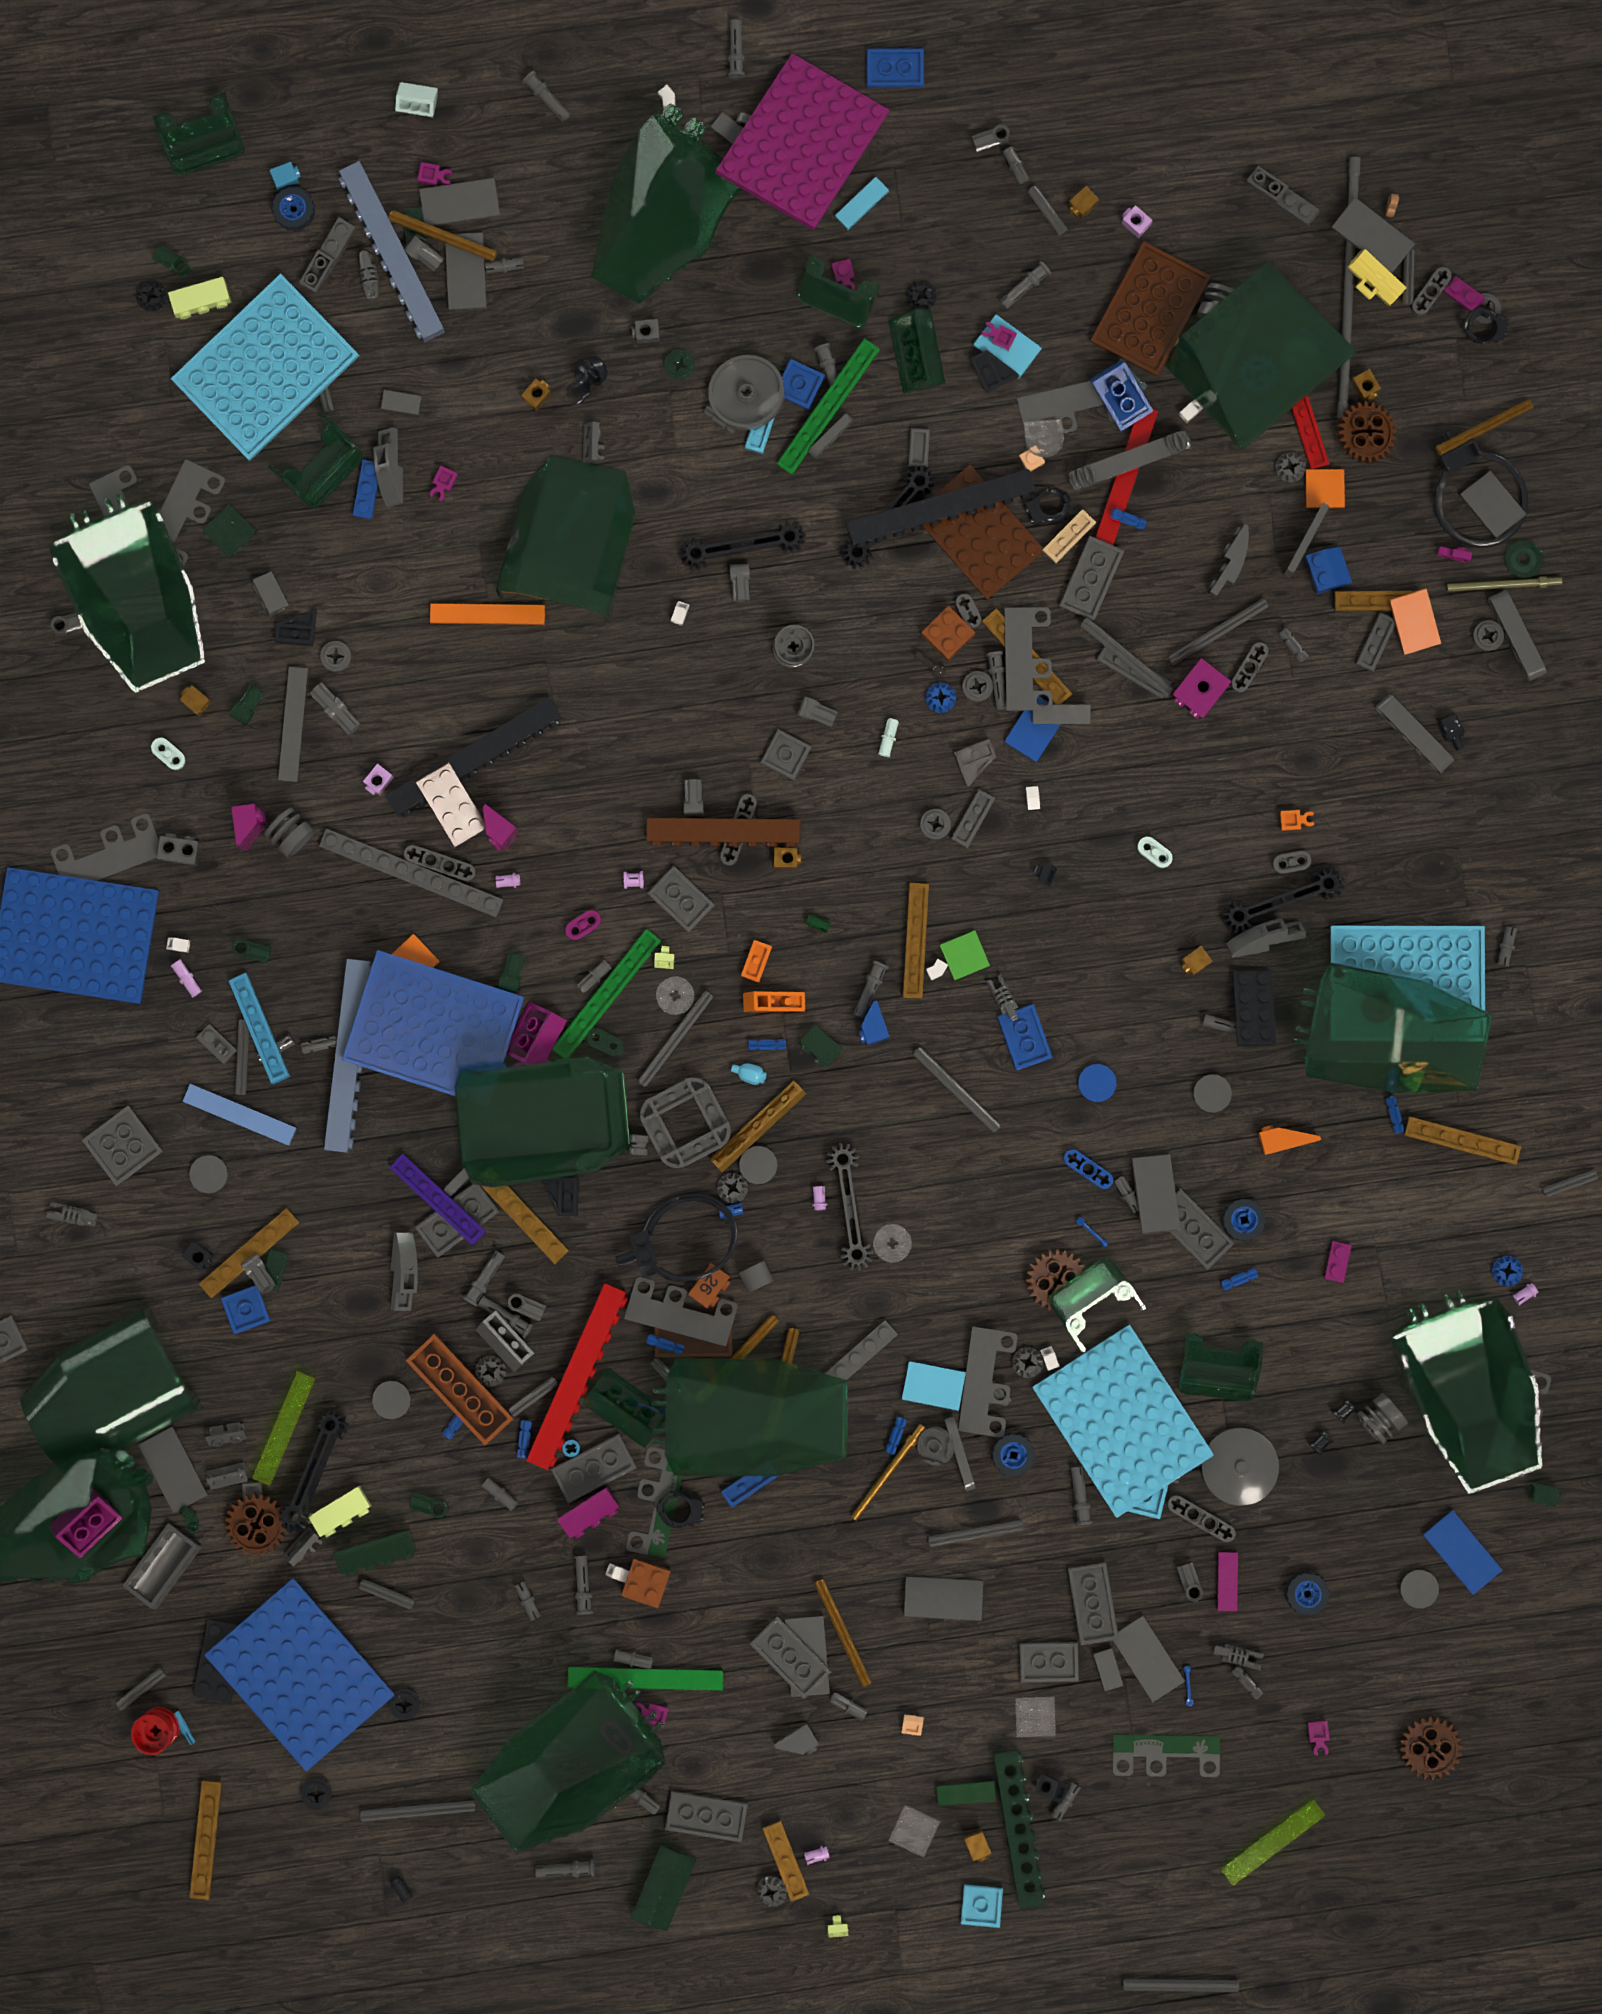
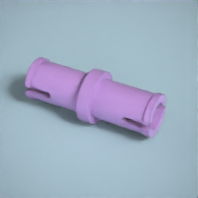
[171,959,202,998]

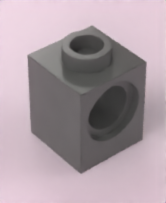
[632,319,660,344]

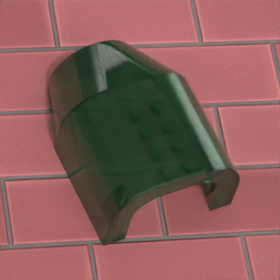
[20,1306,204,1465]

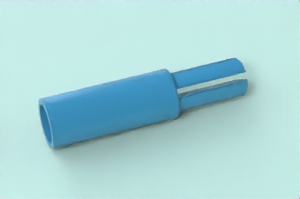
[174,1711,196,1745]

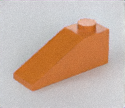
[743,991,805,1012]
[1258,1125,1321,1155]

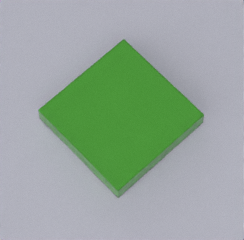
[940,931,990,981]

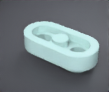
[151,738,186,770]
[1137,837,1172,868]

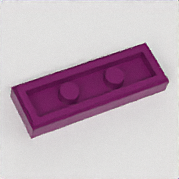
[1217,1552,1238,1611]

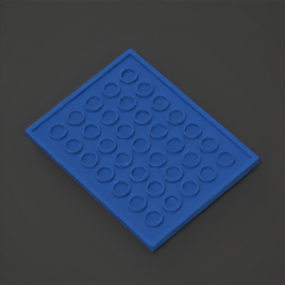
[0,867,159,1004]
[342,950,524,1107]
[205,1578,394,1772]

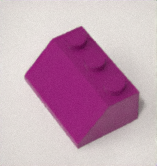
[232,804,266,851]
[483,804,519,851]
[506,1001,567,1071]
[49,1486,122,1558]
[557,1487,620,1539]

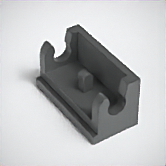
[251,571,288,618]

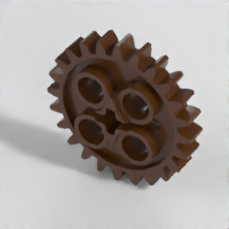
[1336,401,1397,464]
[1026,1248,1089,1312]
[224,1493,287,1556]
[1399,1716,1463,1780]

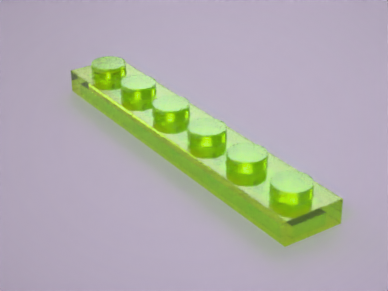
[252,1371,316,1486]
[1221,1799,1326,1886]

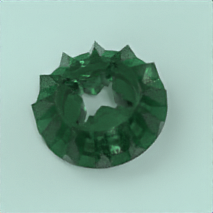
[664,350,695,380]

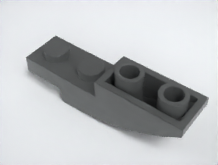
[1247,166,1319,227]
[299,217,356,292]
[373,427,403,508]
[1209,524,1249,598]
[1226,918,1306,958]
[391,1232,418,1311]

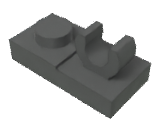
[583,422,605,463]
[196,1024,237,1064]
[283,1526,322,1566]

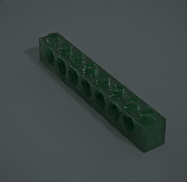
[993,1749,1046,1909]

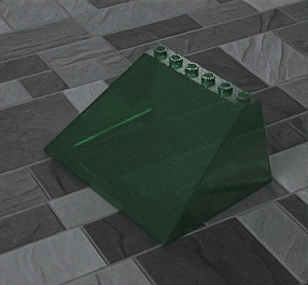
[1167,262,1357,451]

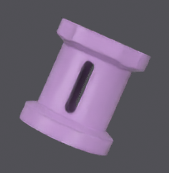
[624,871,644,889]

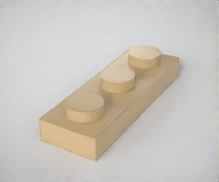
[1043,509,1096,564]

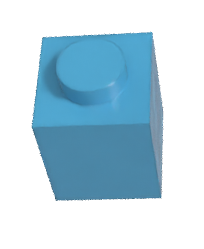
[270,162,301,192]

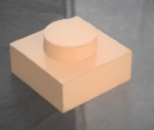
[1019,446,1045,472]
[902,1715,924,1736]

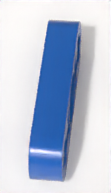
[1064,1150,1113,1189]

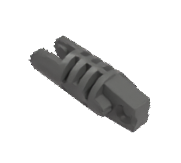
[359,250,380,300]
[986,974,1018,1022]
[46,1202,97,1226]
[1213,1644,1264,1671]

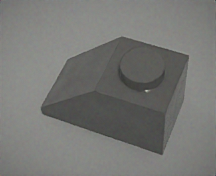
[774,1723,819,1755]

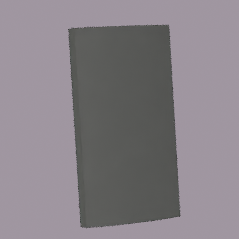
[123,1523,202,1610]
[904,1576,983,1621]

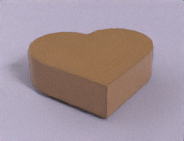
[1385,193,1399,218]

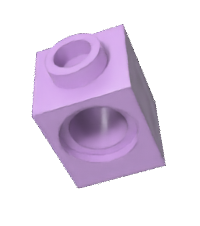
[1122,205,1153,239]
[363,764,394,795]

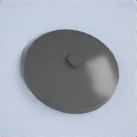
[708,355,785,430]
[1201,1428,1279,1506]

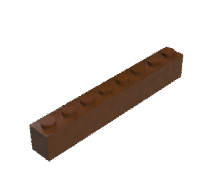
[647,818,801,847]

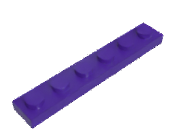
[389,1154,486,1246]

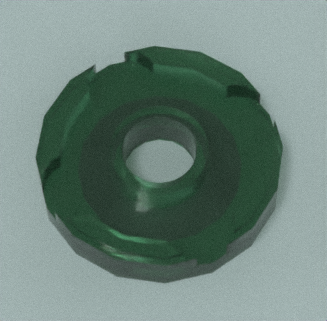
[1505,541,1543,579]

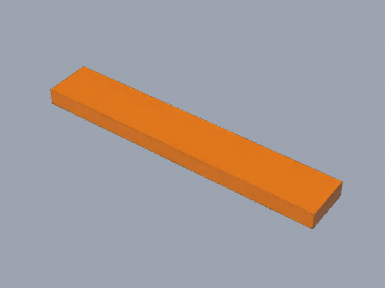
[430,604,545,625]

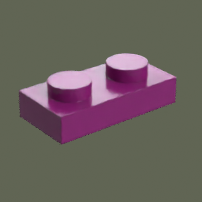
[1443,276,1485,312]
[1324,1241,1352,1283]

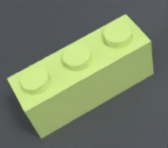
[168,277,231,319]
[309,1486,372,1538]

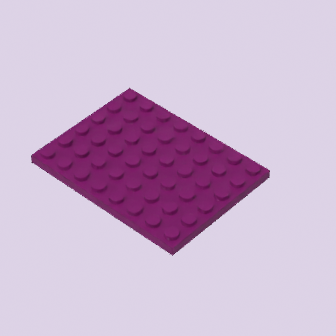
[716,53,890,231]

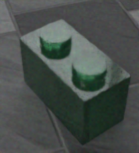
[799,1024,843,1068]

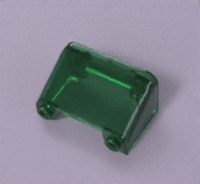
[798,255,880,327]

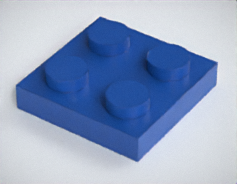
[782,359,825,410]
[221,1285,271,1334]

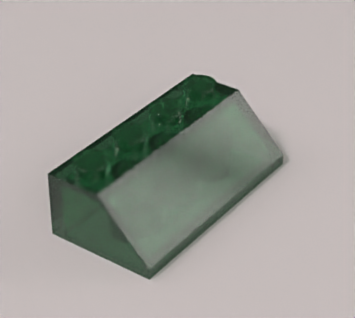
[889,309,946,394]
[582,1368,670,1448]
[333,1529,417,1577]
[631,1844,697,1931]

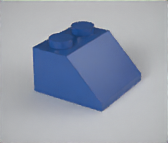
[1304,547,1352,595]
[859,1000,889,1046]

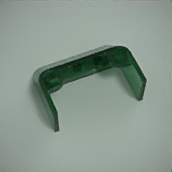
[268,412,363,508]
[1049,1259,1146,1352]

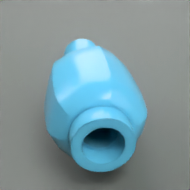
[731,1064,767,1085]

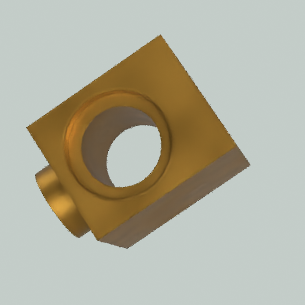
[1068,186,1099,219]
[1351,369,1381,401]
[521,379,551,412]
[179,686,212,717]
[774,848,801,869]
[1181,946,1212,976]
[964,1830,991,1862]

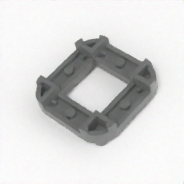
[640,1078,731,1168]

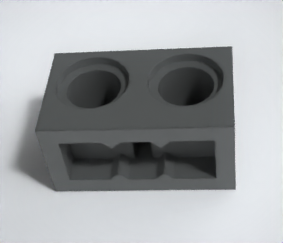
[157,833,200,866]

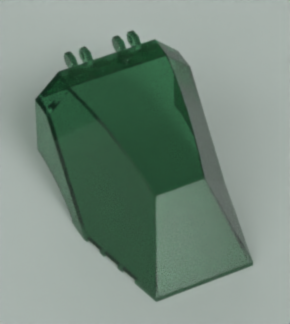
[591,103,741,304]
[49,494,205,693]
[1293,962,1493,1094]
[1389,1290,1542,1494]
[652,1358,848,1476]
[0,1449,154,1583]
[469,1670,666,1853]

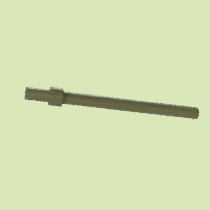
[1447,576,1562,592]

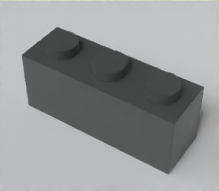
[476,1311,534,1373]

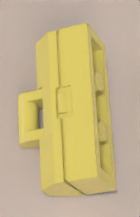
[1347,249,1406,306]

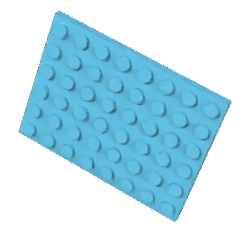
[171,274,359,461]
[1330,926,1485,1041]
[1032,1325,1214,1518]

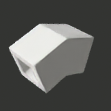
[658,85,675,109]
[1179,400,1203,424]
[671,601,690,626]
[1026,786,1040,810]
[166,937,190,953]
[926,959,948,981]
[1040,1346,1059,1371]
[605,1563,630,1583]

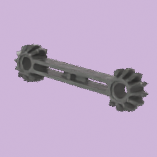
[1069,431,1191,490]
[827,1143,873,1271]

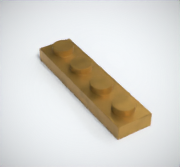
[1334,591,1412,612]
[763,1821,809,1902]

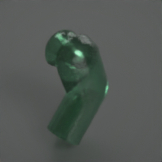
[179,1505,199,1534]

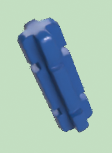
[1110,508,1146,529]
[748,1039,786,1050]
[1385,1096,1405,1134]
[1221,1268,1258,1291]
[647,1335,684,1355]
[442,1414,463,1440]
[885,1417,907,1454]
[517,1420,532,1458]

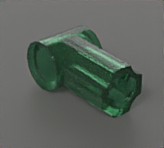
[152,245,191,278]
[229,685,265,726]
[232,939,272,964]
[498,953,525,994]
[409,1492,450,1518]

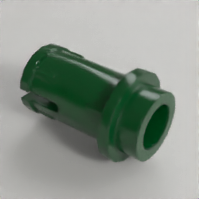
[806,913,831,933]

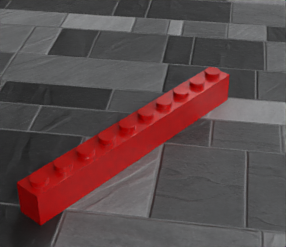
[526,1283,628,1470]

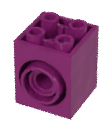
[1173,658,1232,719]

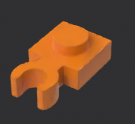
[1280,810,1314,831]

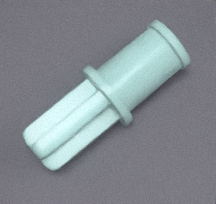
[878,718,899,757]

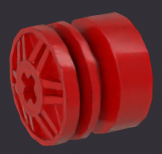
[131,1707,180,1755]

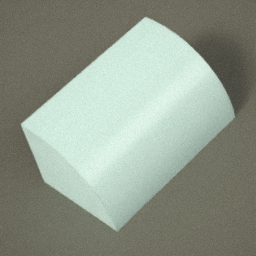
[396,82,438,117]

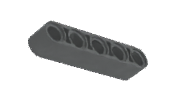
[1488,590,1547,682]
[1375,694,1454,774]

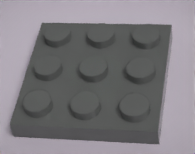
[82,1106,163,1186]

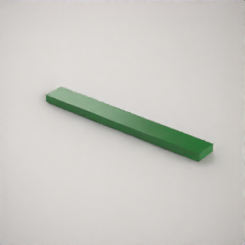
[776,338,880,475]
[552,929,661,1061]
[568,1667,723,1691]

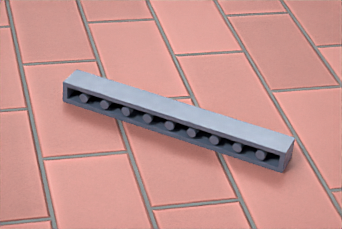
[338,161,445,342]
[324,959,372,1153]

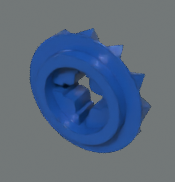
[925,682,956,713]
[1492,1256,1523,1287]

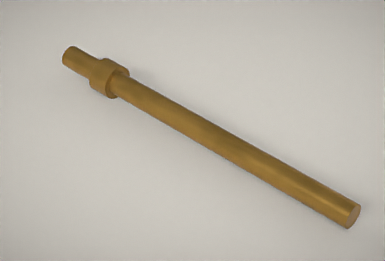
[851,1424,926,1521]

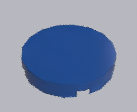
[1078,1064,1117,1102]

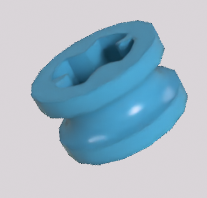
[562,1440,580,1457]

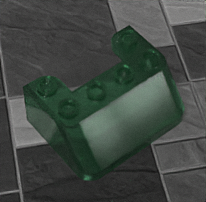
[153,92,245,176]
[1178,1333,1263,1401]

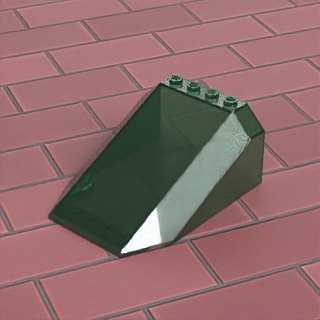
[496,455,636,623]
[455,1057,630,1188]

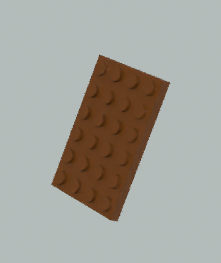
[1090,241,1211,377]
[922,465,1044,600]

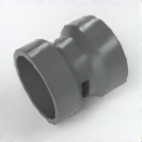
[628,1135,649,1156]

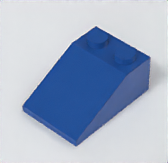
[1089,360,1153,431]

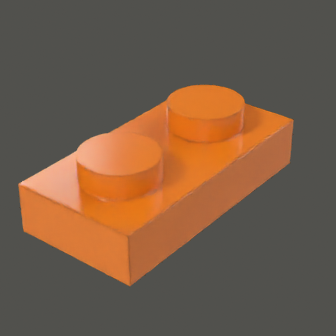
[741,940,772,983]

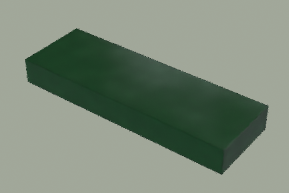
[936,1780,996,1806]

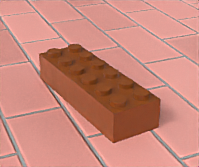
[406,1334,514,1445]

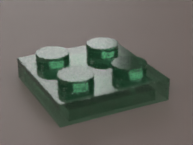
[202,505,257,558]

